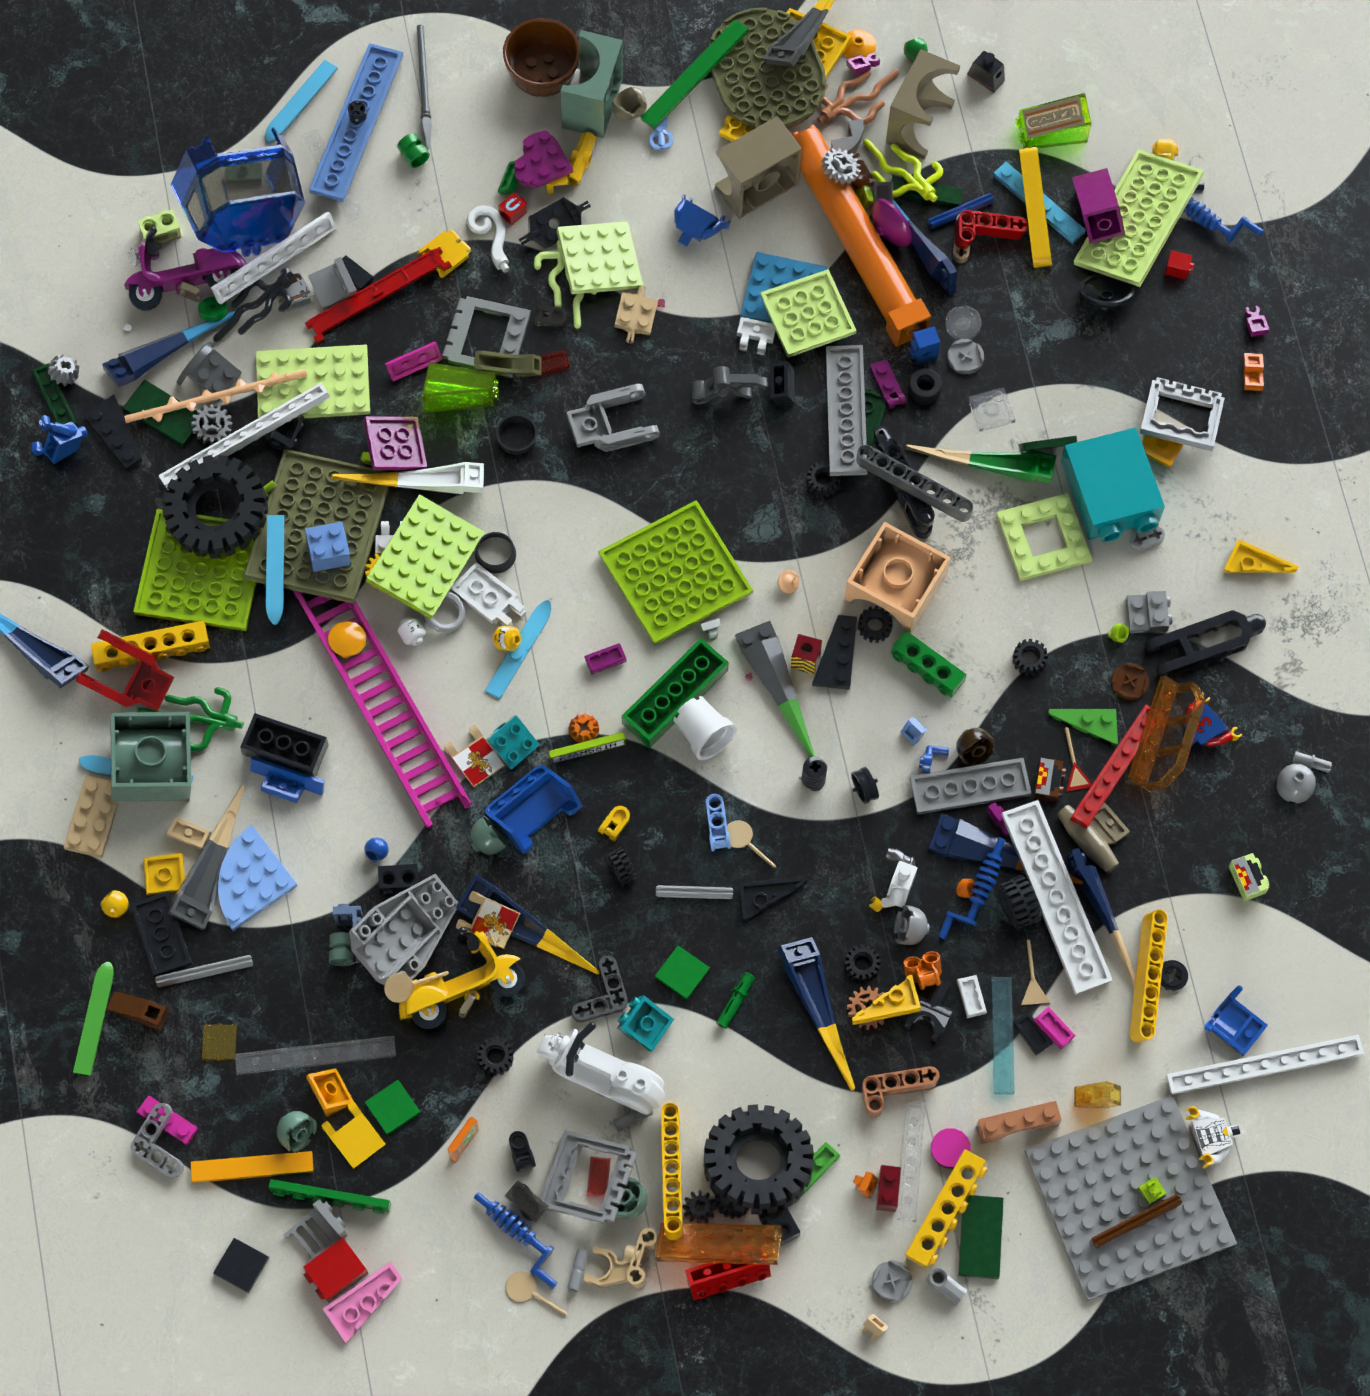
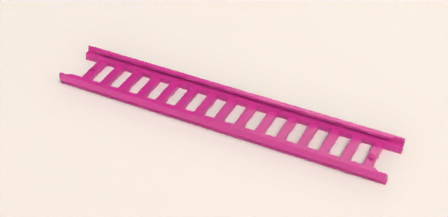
[293,590,471,828]

